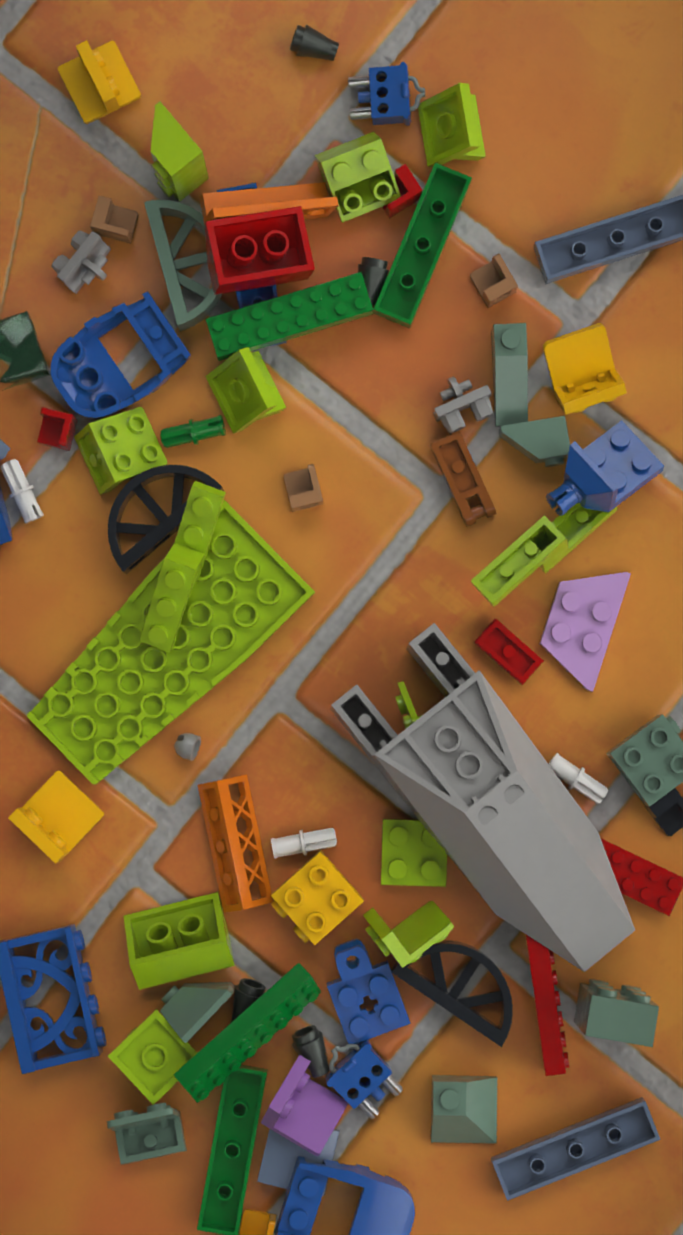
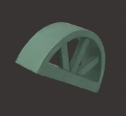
[144,200,222,331]

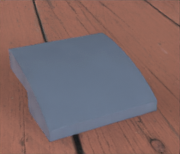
[257,1129,340,1196]

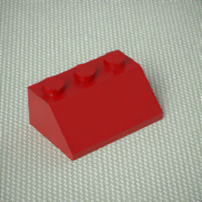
[205,206,315,295]

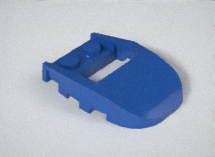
[50,291,191,418]
[274,1156,415,1235]

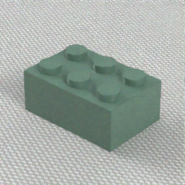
[574,979,659,1047]

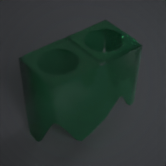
[0,311,50,391]

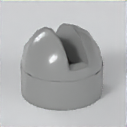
[174,733,201,761]

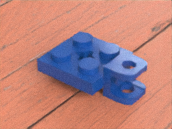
[326,939,411,1044]

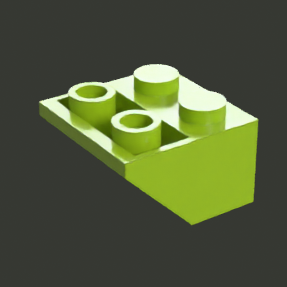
[314,132,401,223]

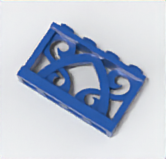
[0,924,107,1074]

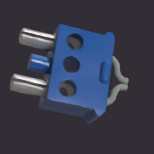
[348,62,426,126]
[325,1039,403,1119]

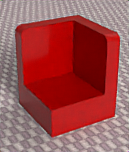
[382,163,423,219]
[37,407,78,451]

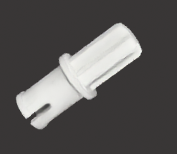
[1,459,44,524]
[548,753,608,804]
[271,828,337,859]

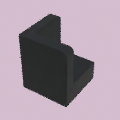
[644,788,683,836]

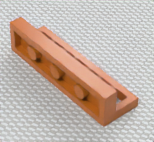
[199,182,339,226]
[197,774,273,912]

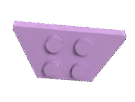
[539,572,631,692]

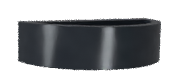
[108,465,224,574]
[391,940,513,1047]

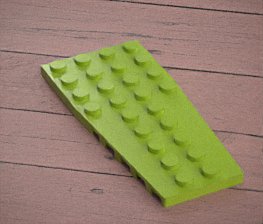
[27,500,315,785]

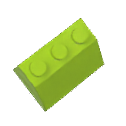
[150,101,209,202]
[124,892,235,990]

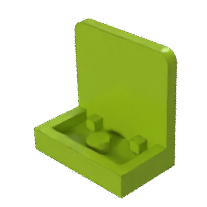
[363,901,454,968]

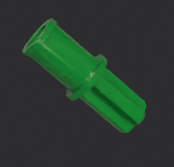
[160,415,226,448]

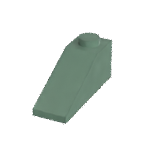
[491,323,528,427]

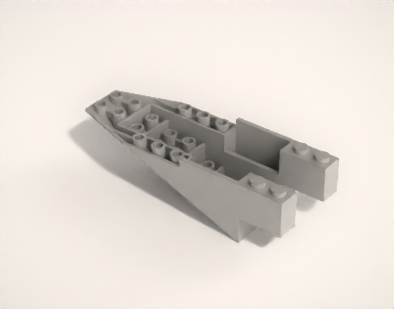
[330,623,635,972]

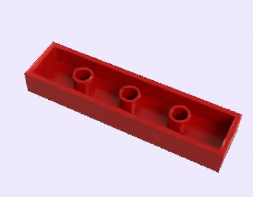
[601,838,683,916]
[526,935,570,1076]

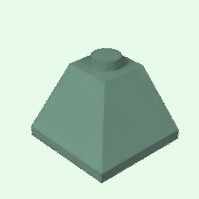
[160,982,235,1043]
[431,1075,497,1143]

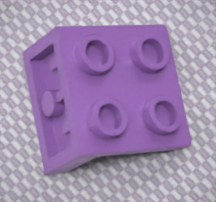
[261,1055,348,1156]

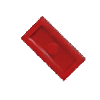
[473,618,544,685]

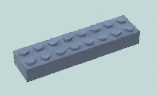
[533,195,683,284]
[491,1097,661,1201]

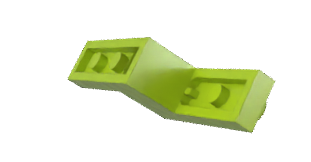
[140,481,226,653]
[471,503,618,607]

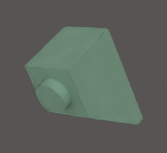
[499,416,570,467]

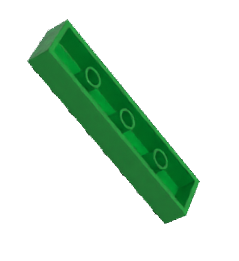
[373,163,472,328]
[206,272,373,361]
[173,963,321,1103]
[197,1065,268,1235]

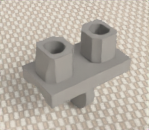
[51,230,111,294]
[433,376,493,434]

